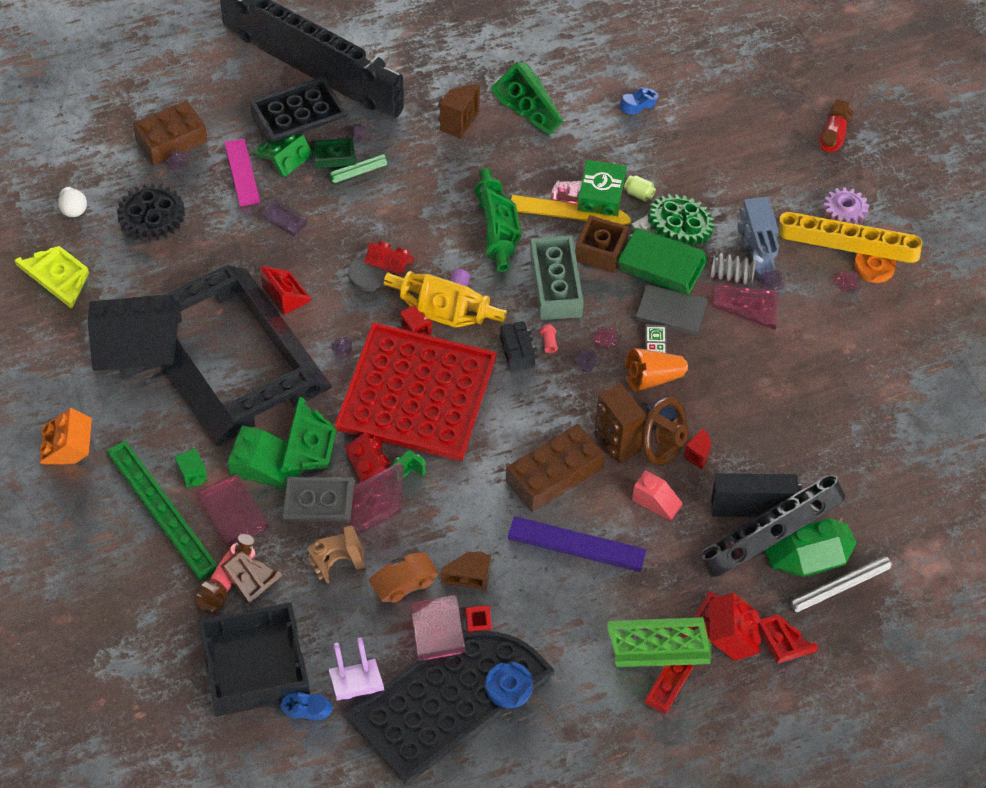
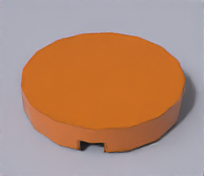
[854,253,896,283]

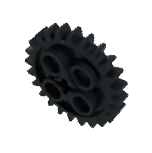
[117,183,185,241]

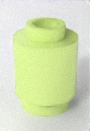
[624,175,656,202]

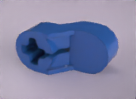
[619,88,659,114]
[281,692,332,720]

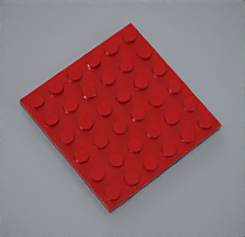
[335,322,497,462]

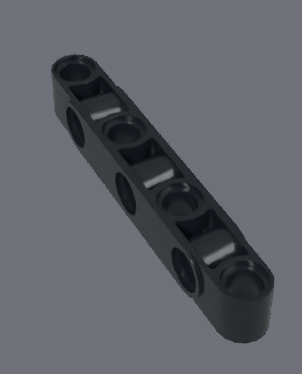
[700,475,845,577]

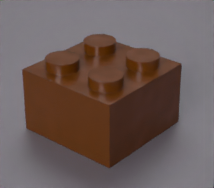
[575,215,629,273]

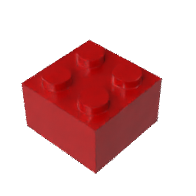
[709,593,761,661]

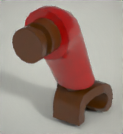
[819,99,853,152]

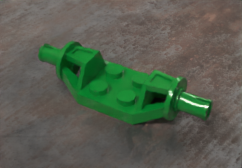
[474,168,522,272]

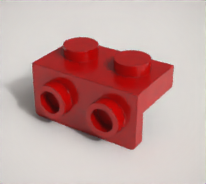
[364,240,415,275]
[344,432,391,484]

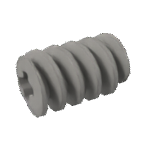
[710,252,756,285]

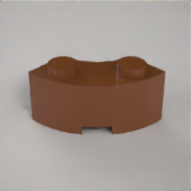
[369,552,439,603]

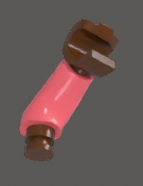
[194,534,255,613]

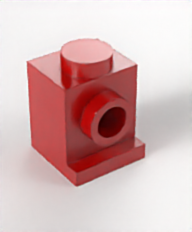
[400,306,432,335]

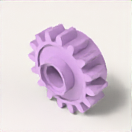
[823,187,869,224]

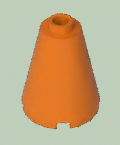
[625,348,688,391]

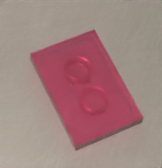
[197,474,269,547]
[410,595,466,661]

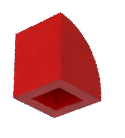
[684,429,711,470]
[464,605,492,632]

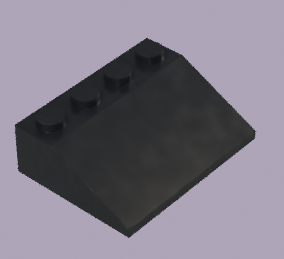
[250,76,348,142]
[88,294,180,371]

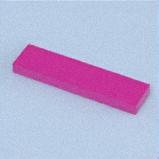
[225,139,260,207]

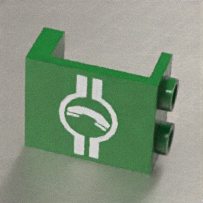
[578,160,627,216]

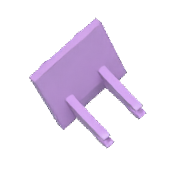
[329,637,384,700]

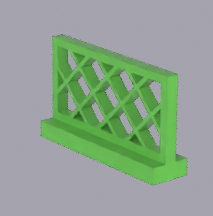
[607,618,712,667]

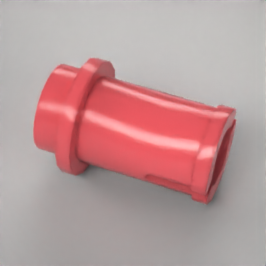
[539,324,558,353]

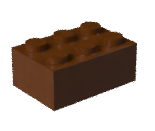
[133,100,208,165]
[594,383,646,463]

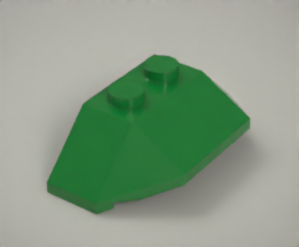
[764,518,857,577]

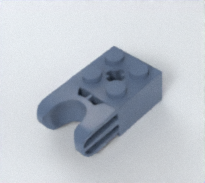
[737,197,779,280]

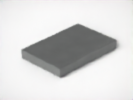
[636,285,708,336]
[282,477,355,523]

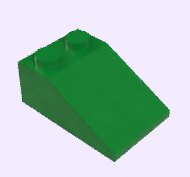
[228,426,302,489]

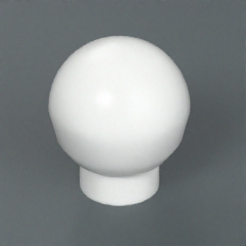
[58,187,87,217]

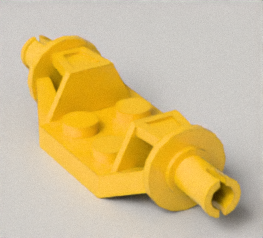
[383,271,507,328]

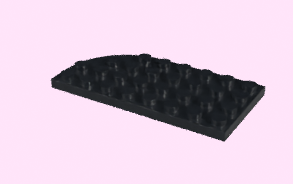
[345,631,555,785]

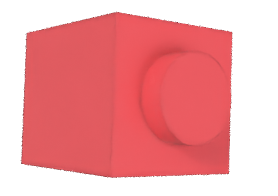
[632,470,683,521]

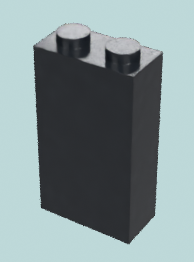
[711,473,802,517]

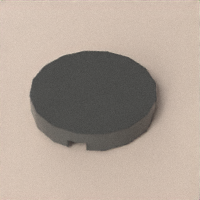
[348,255,390,292]

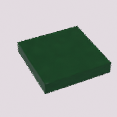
[313,138,356,168]

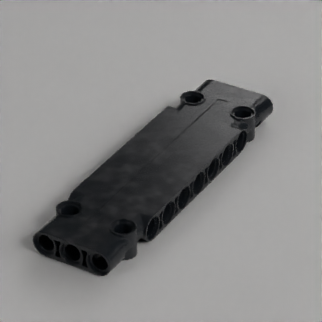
[220,0,404,118]

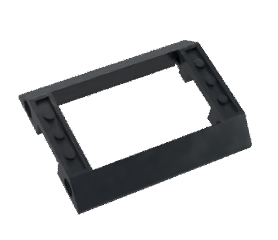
[162,265,332,446]

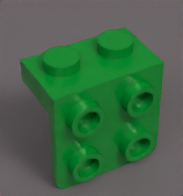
[253,134,313,177]

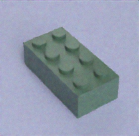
[530,235,584,321]

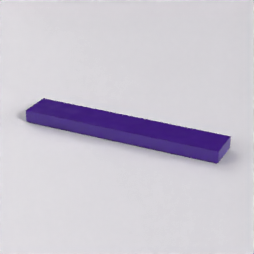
[508,516,647,572]

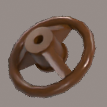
[642,397,688,466]

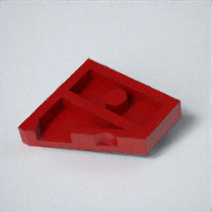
[758,615,818,664]

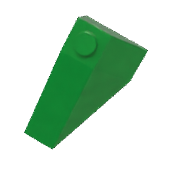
[490,62,564,135]

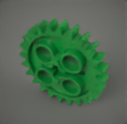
[647,194,715,247]

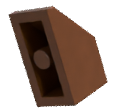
[441,551,491,590]

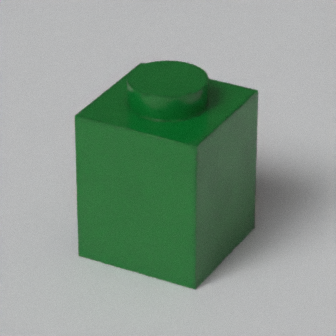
[174,448,208,489]

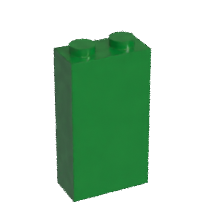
[618,228,707,296]

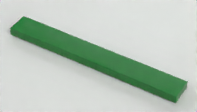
[106,440,218,582]

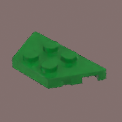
[280,397,336,472]

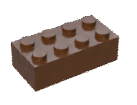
[506,424,605,512]

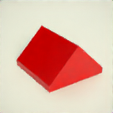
[260,266,312,315]

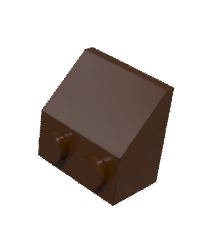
[438,84,480,138]

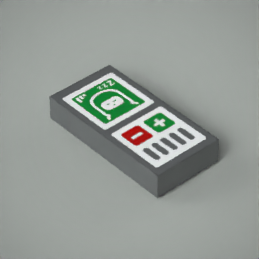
[645,324,667,353]

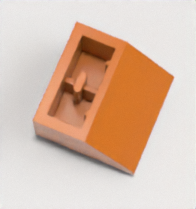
[39,408,92,464]

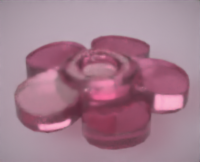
[835,270,860,292]
[593,327,618,348]

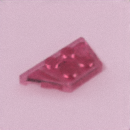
[348,462,404,533]

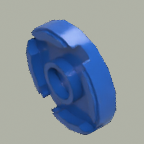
[485,662,533,708]

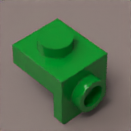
[391,450,426,483]

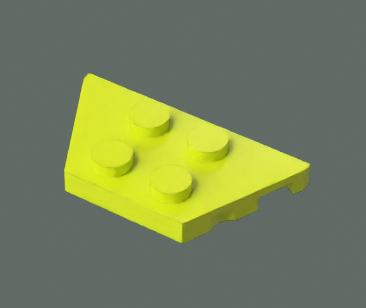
[15,246,89,308]

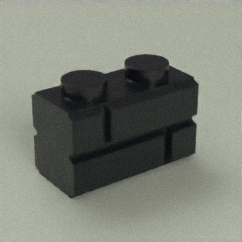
[499,321,538,372]

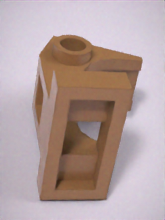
[307,526,366,583]

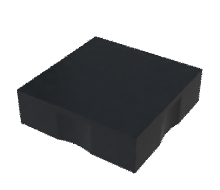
[198,602,310,717]

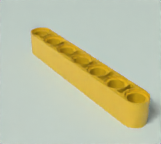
[779,212,922,263]

